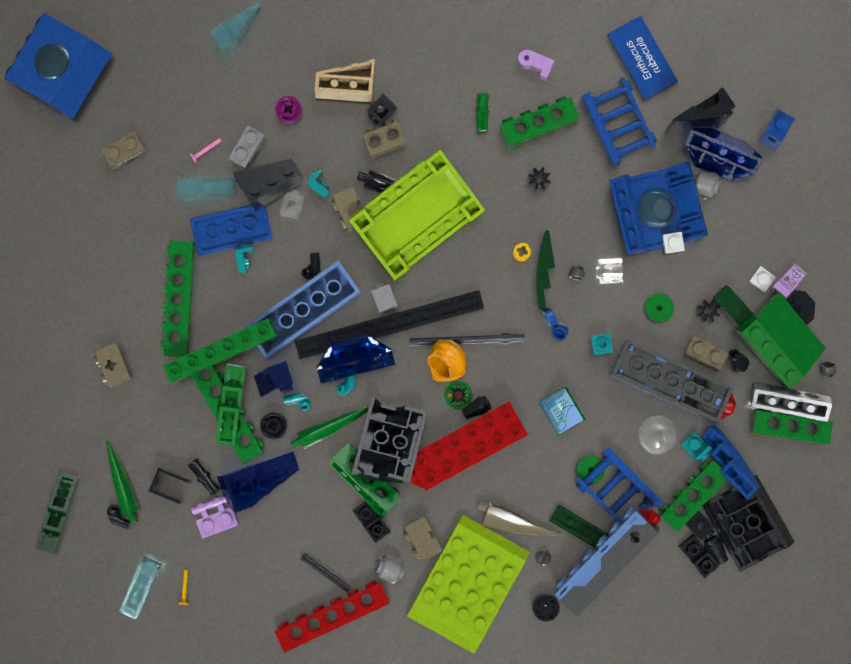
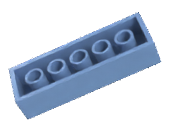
[244,261,361,360]

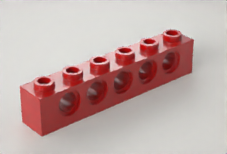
[275,580,390,653]

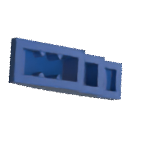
[701,424,760,500]

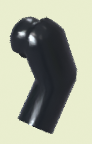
[301,253,320,279]
[107,504,130,530]

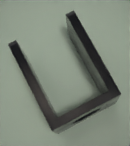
[149,468,192,504]

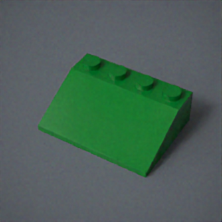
[735,292,826,389]

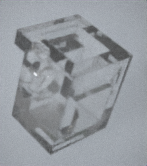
[280,190,305,221]
[596,258,624,284]

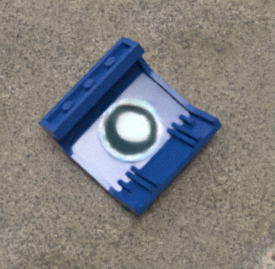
[4,13,112,119]
[609,161,708,255]

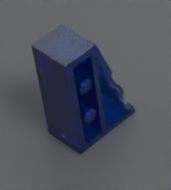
[254,361,297,398]

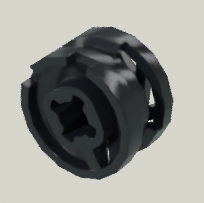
[260,412,288,439]
[532,594,560,622]

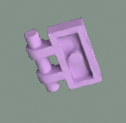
[191,495,239,539]

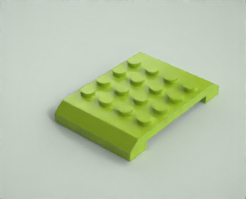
[348,149,485,281]
[407,515,530,654]

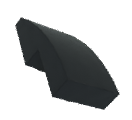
[352,501,391,543]
[678,534,719,578]

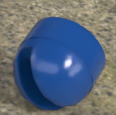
[552,323,569,340]

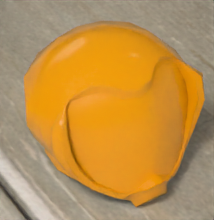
[427,340,467,382]

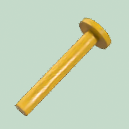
[178,570,189,605]

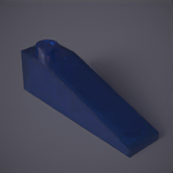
[217,451,299,513]

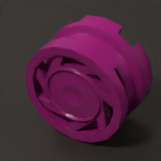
[275,96,302,124]

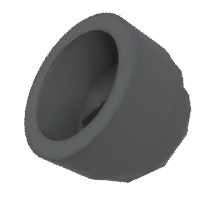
[569,265,585,280]
[821,361,837,377]
[535,550,551,566]

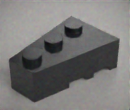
[233,158,304,211]

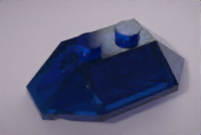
[685,128,763,181]
[316,334,395,384]

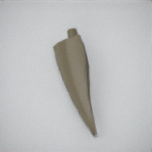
[477,502,560,536]

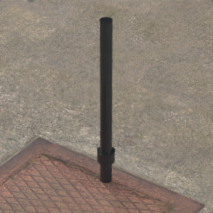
[410,332,525,346]

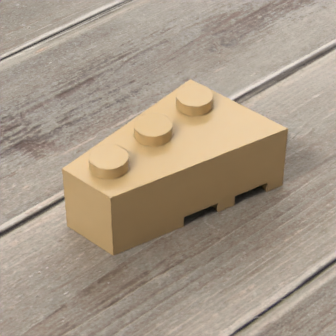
[314,59,375,102]

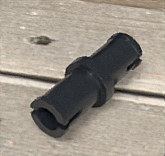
[188,458,221,496]

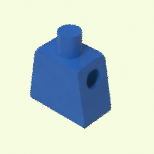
[759,109,795,150]

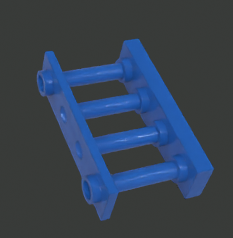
[581,77,657,167]
[575,447,663,523]

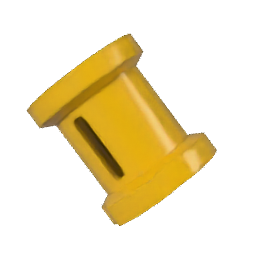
[513,243,531,262]

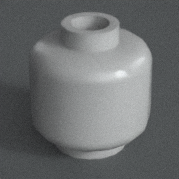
[694,170,722,197]
[375,555,405,583]

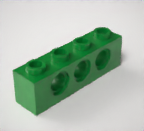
[499,96,579,148]
[751,408,833,445]
[328,443,402,518]
[659,460,727,532]

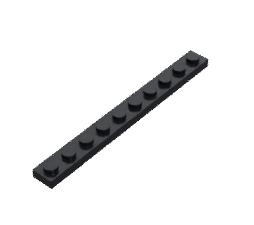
[294,290,484,360]

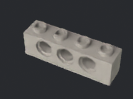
[751,382,832,422]

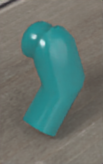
[336,370,356,396]
[283,393,311,411]

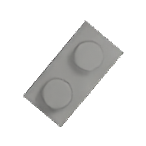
[228,126,266,170]
[371,283,398,315]

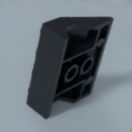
[665,87,736,134]
[351,397,427,484]
[703,474,795,572]

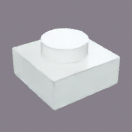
[661,232,685,254]
[749,266,776,293]

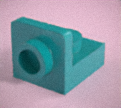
[307,169,330,200]
[235,244,255,274]
[591,333,613,355]
[680,431,712,461]

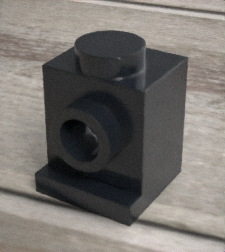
[367,93,397,124]
[685,510,715,540]

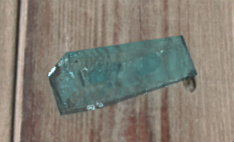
[209,2,261,54]
[176,178,236,201]
[119,556,162,620]

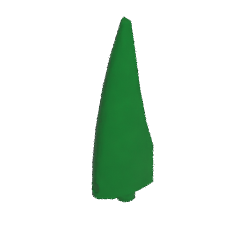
[290,406,369,450]
[106,441,141,524]

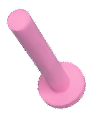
[189,138,222,164]

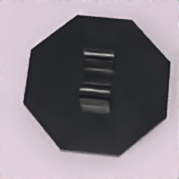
[786,290,815,325]

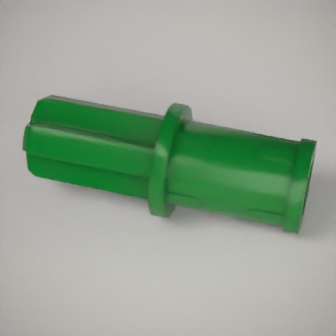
[475,93,490,132]

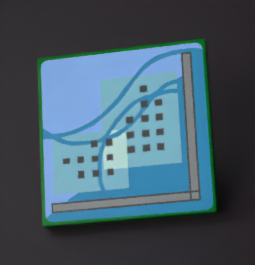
[539,386,586,435]

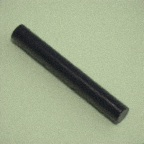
[300,553,352,592]

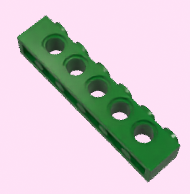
[161,240,195,357]
[162,318,279,383]
[191,366,265,464]

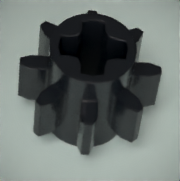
[528,167,551,191]
[697,300,720,323]

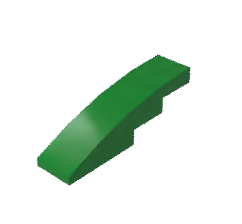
[216,363,246,446]

